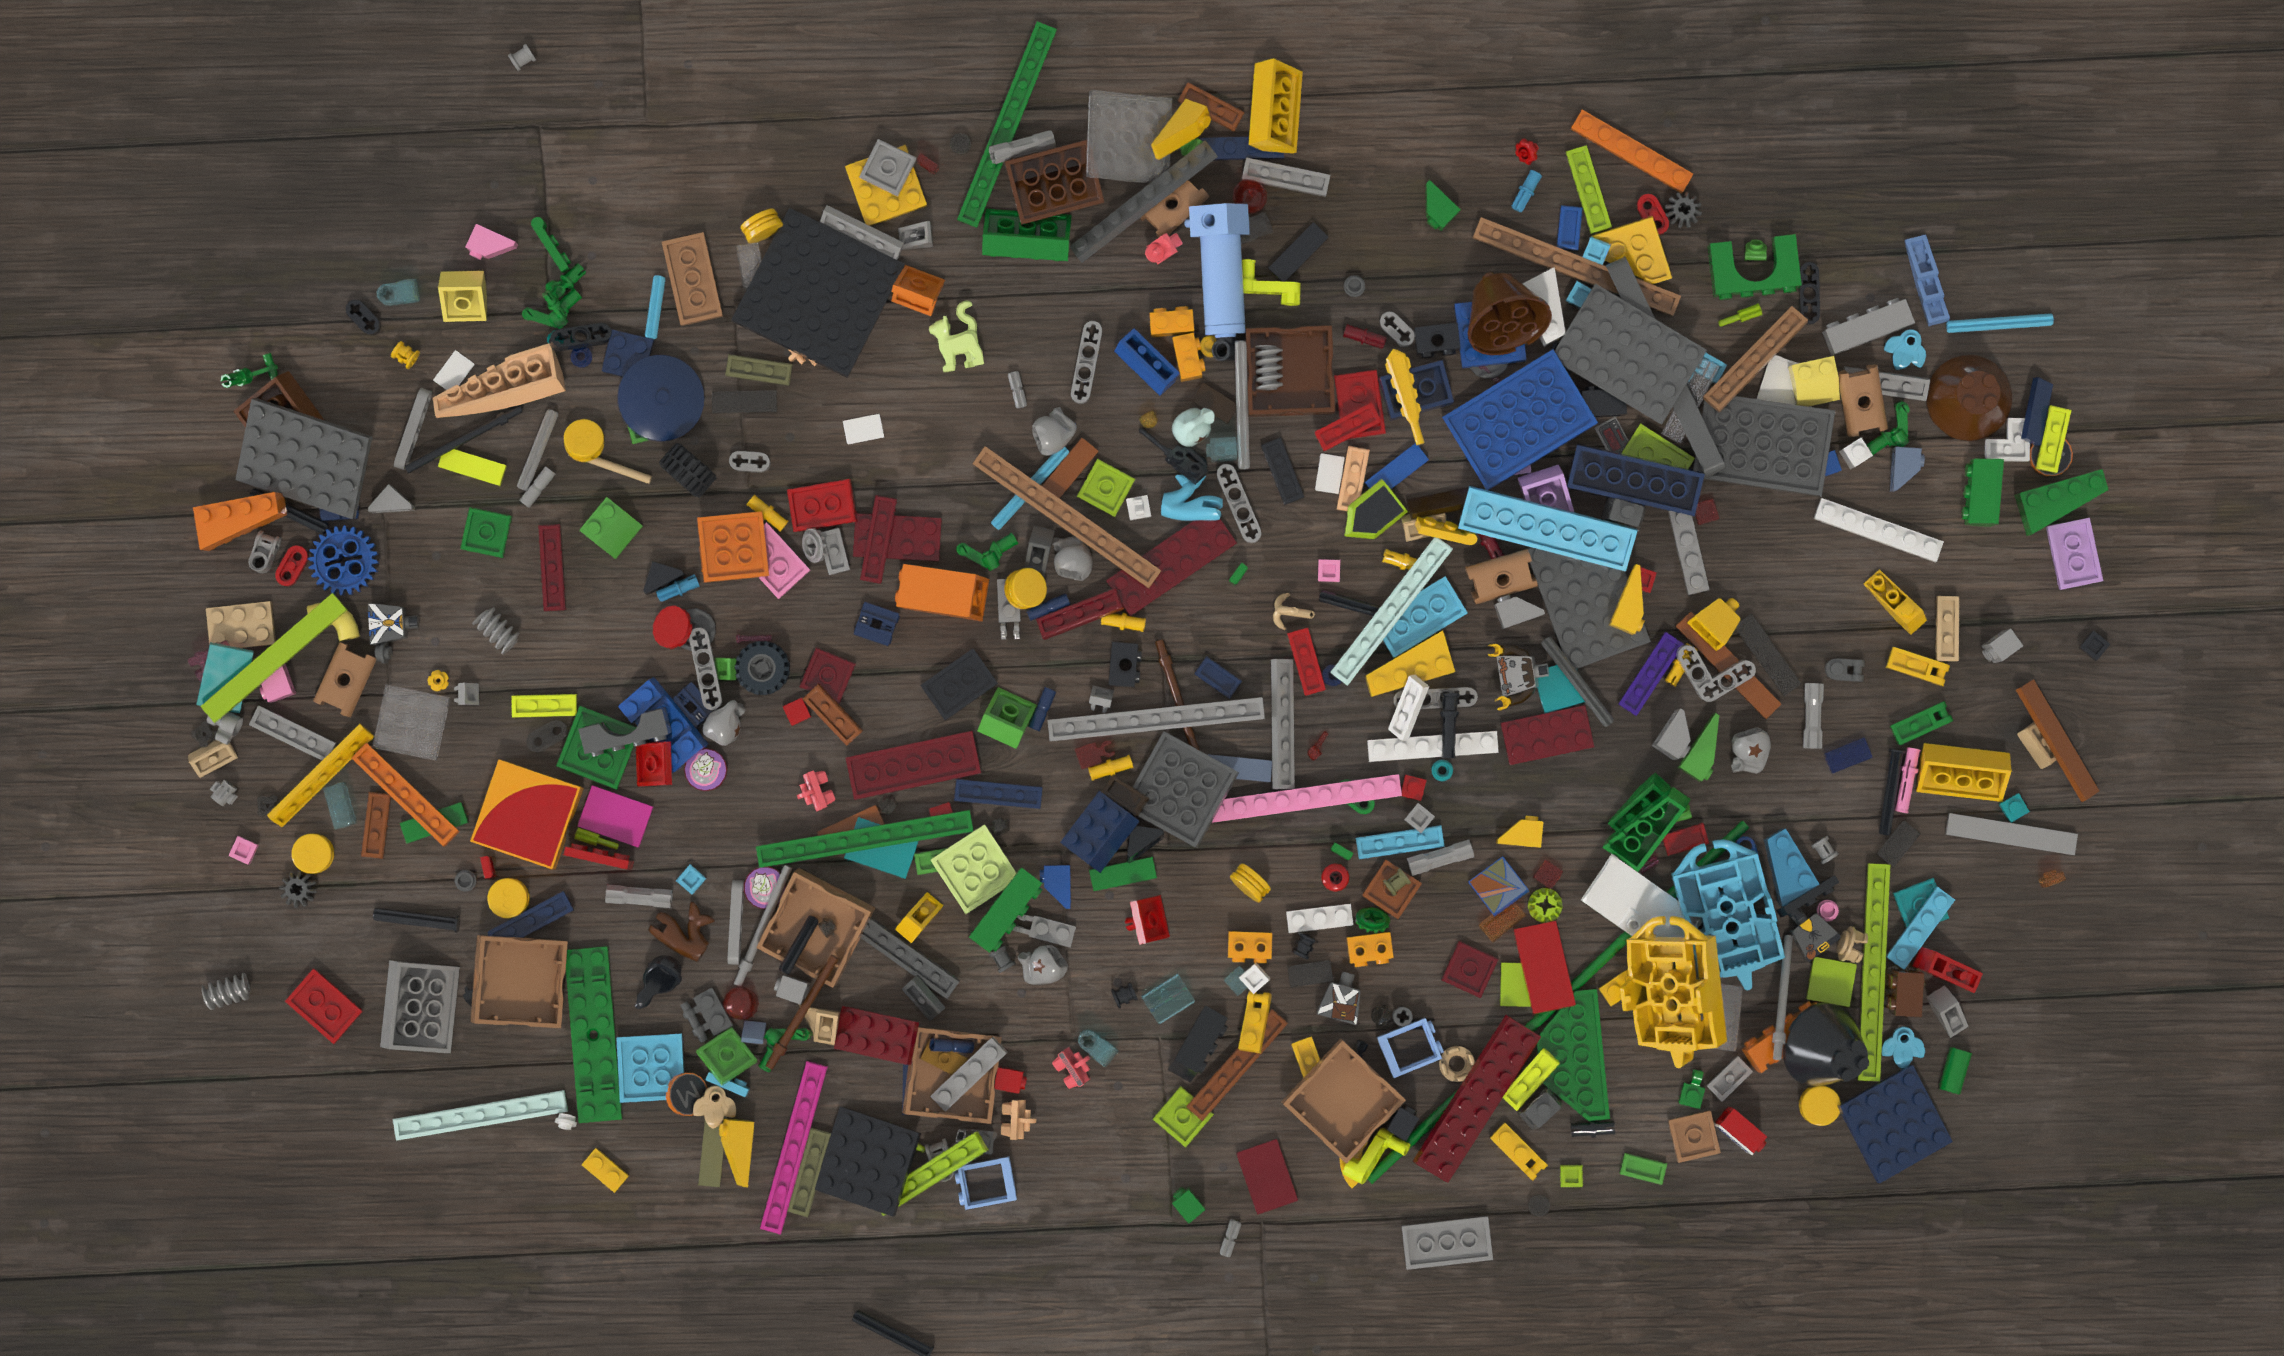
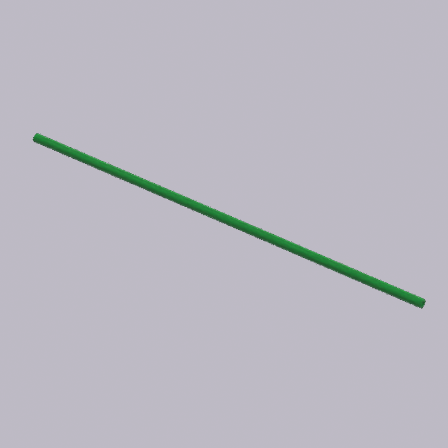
[1367,821,1749,1184]

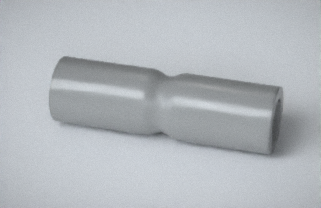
[519,466,556,508]

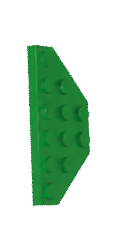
[1537,989,1610,1121]

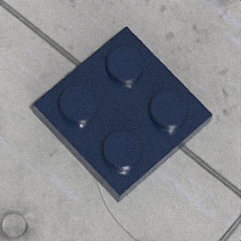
[602,330,654,377]

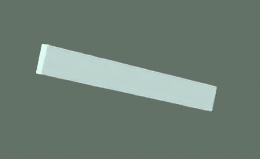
[1330,537,1453,686]
[393,1090,568,1141]

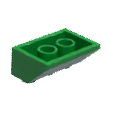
[1962,459,2004,527]

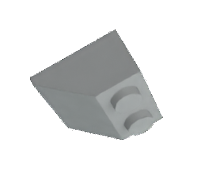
[1652,708,1691,760]

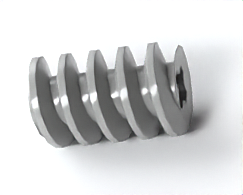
[1255,345,1283,390]
[472,607,520,655]
[202,973,251,1010]

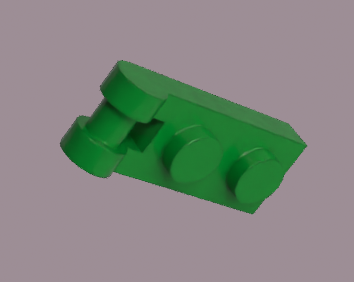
[531,217,571,274]
[1890,701,1954,746]

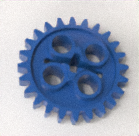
[308,525,380,596]

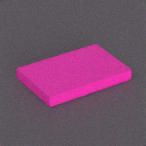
[578,785,654,848]

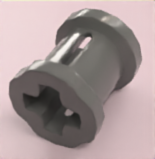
[989,945,1016,973]
[1392,1006,1413,1026]

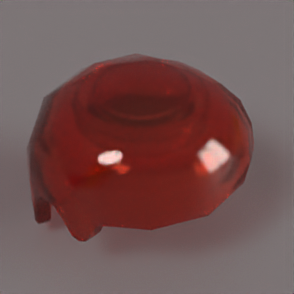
[1233,179,1267,213]
[723,986,759,1020]

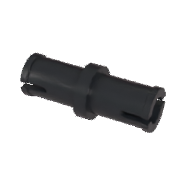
[1571,1120,1615,1138]

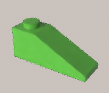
[1678,713,1719,782]

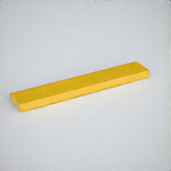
[267,724,374,827]

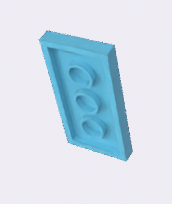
[1383,576,1467,658]

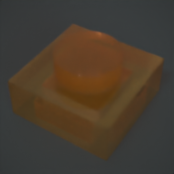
[2039,869,2066,888]

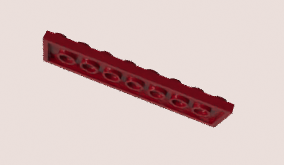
[1413,1015,1541,1183]

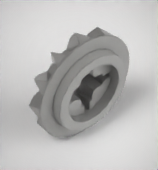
[802,528,827,563]

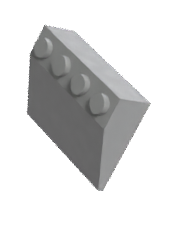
[380,960,460,1053]

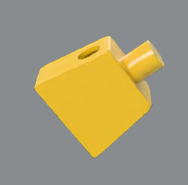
[1687,598,1741,651]

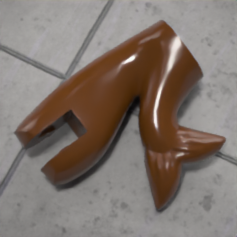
[648,901,715,962]

